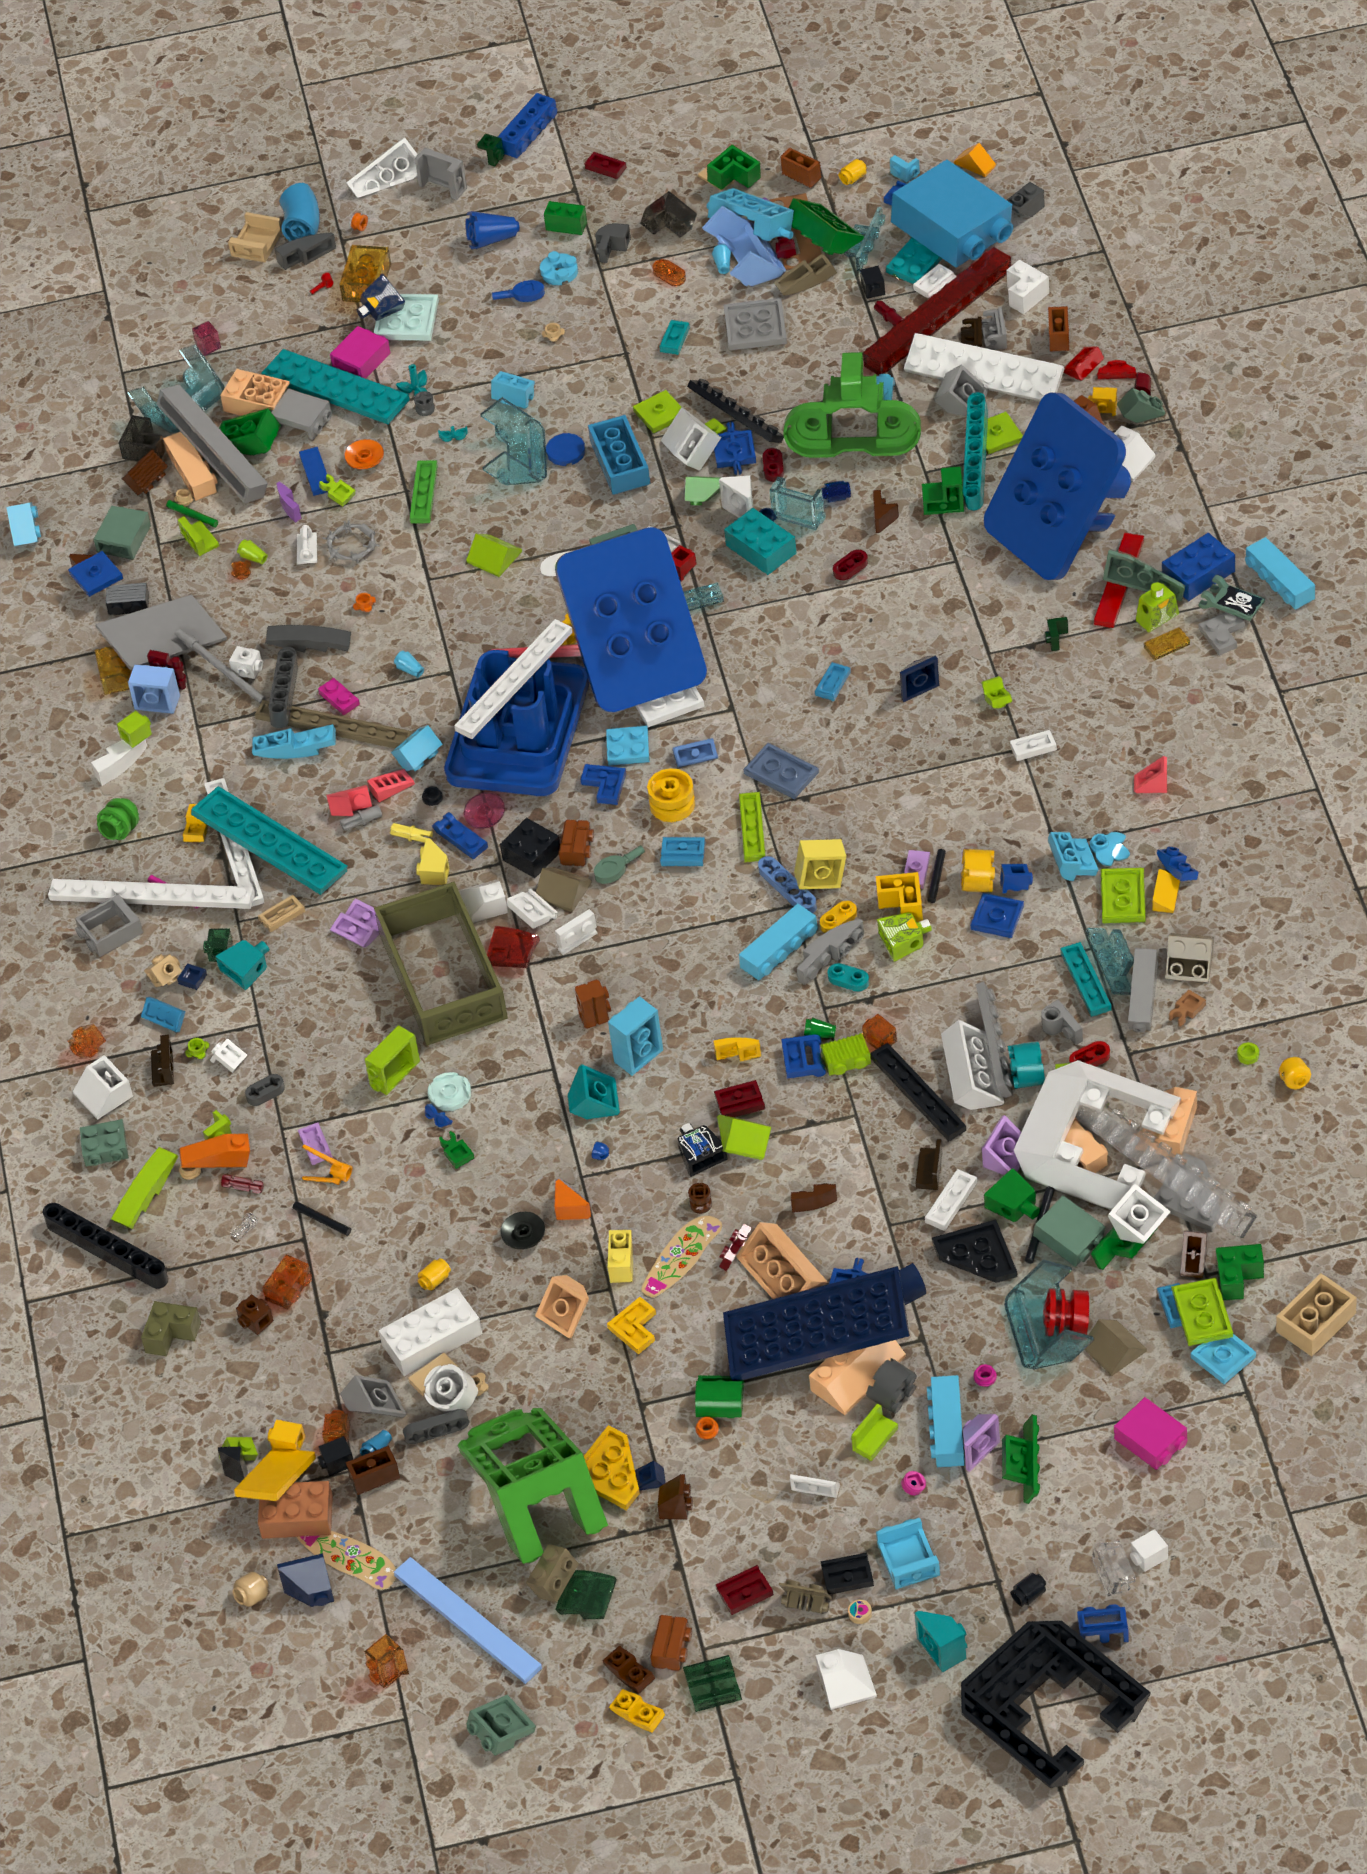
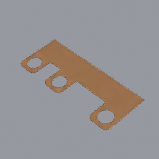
[769,193,822,270]

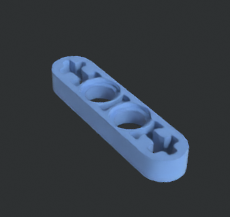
[758,856,817,913]

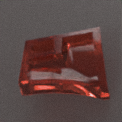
[487,926,540,968]

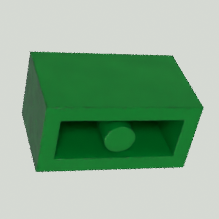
[544,201,587,235]

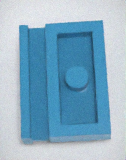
[660,837,705,866]

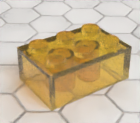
[339,245,391,302]

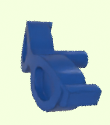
[425,1104,453,1127]

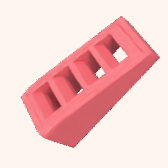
[367,769,415,802]

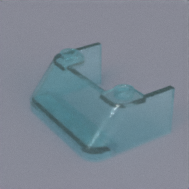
[128,344,225,433]
[480,397,547,485]
[1004,1259,1094,1370]

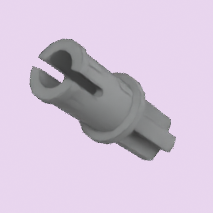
[340,805,382,831]

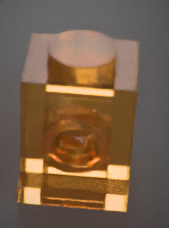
[322,1410,350,1444]

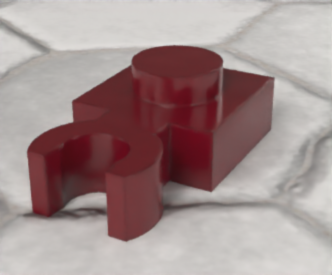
[775,237,796,259]

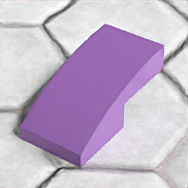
[276,481,302,523]

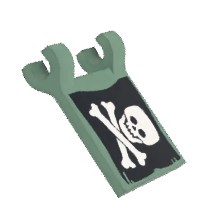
[1198,575,1265,622]

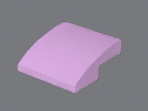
[330,898,379,948]

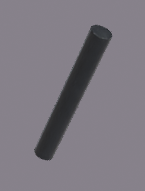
[927,849,946,903]
[292,1201,352,1236]

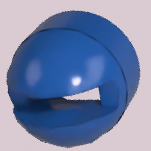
[592,1141,609,1160]

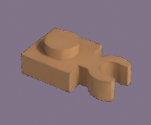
[1169,989,1206,1026]

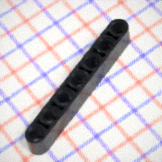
[42,1203,169,1289]

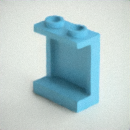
[876,1518,940,1589]

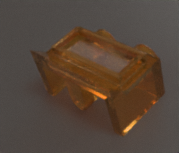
[364,1634,409,1688]

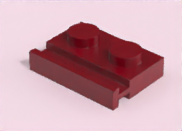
[714,1080,765,1118]
[715,1565,774,1615]

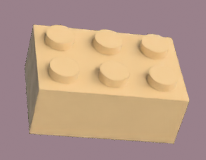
[1276,1273,1357,1356]

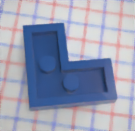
[581,764,626,805]

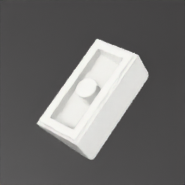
[790,1474,840,1498]

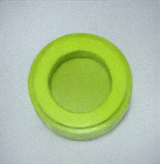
[1237,1042,1259,1065]

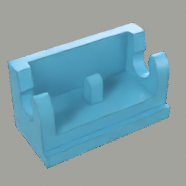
[491,371,535,409]

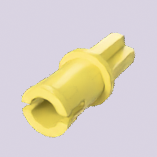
[390,823,433,843]

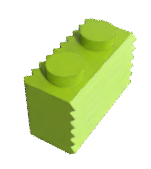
[820,1033,871,1076]

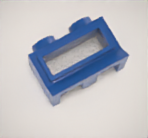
[1077,1604,1129,1643]

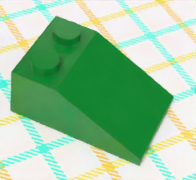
[219,408,281,456]

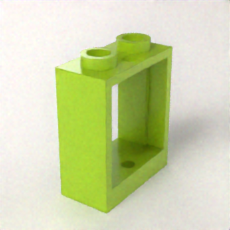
[365,1025,420,1095]

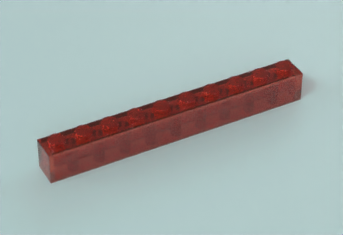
[863,247,1011,375]

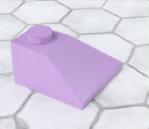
[963,1414,1000,1472]

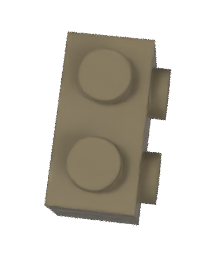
[526,1544,579,1603]

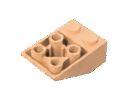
[220,369,290,416]

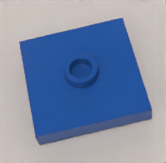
[68,551,123,597]

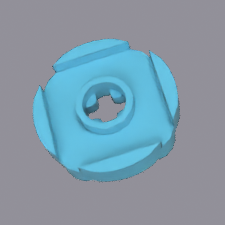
[540,251,578,285]

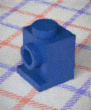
[1000,864,1033,893]

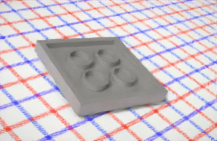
[724,298,787,351]

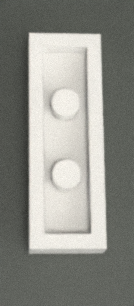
[925,1169,977,1231]

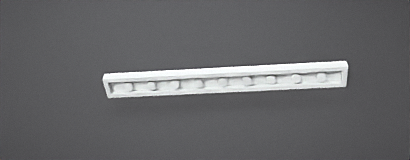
[48,879,255,909]

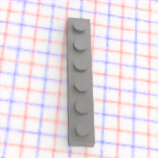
[976,981,1013,1098]

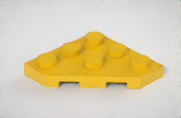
[584,1425,640,1511]

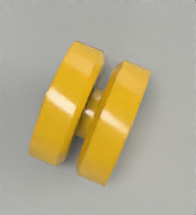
[647,768,695,822]

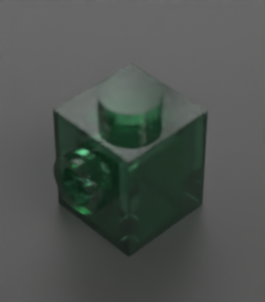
[203,928,233,962]

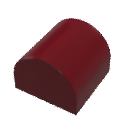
[1134,372,1151,396]

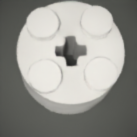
[424,1364,478,1413]

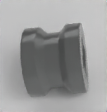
[414,391,435,416]

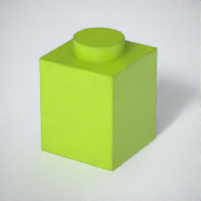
[117,710,152,748]

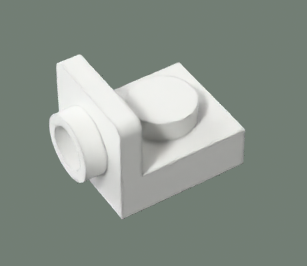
[210,1039,247,1073]

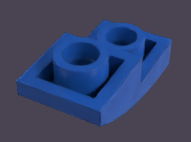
[1157,847,1199,881]

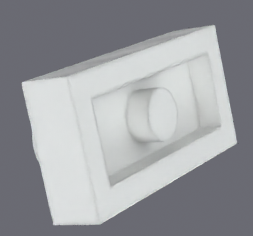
[1010,730,1057,761]

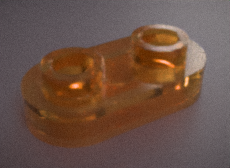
[652,259,686,286]

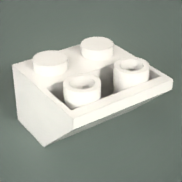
[73,1055,133,1120]

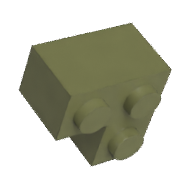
[141,1301,201,1356]

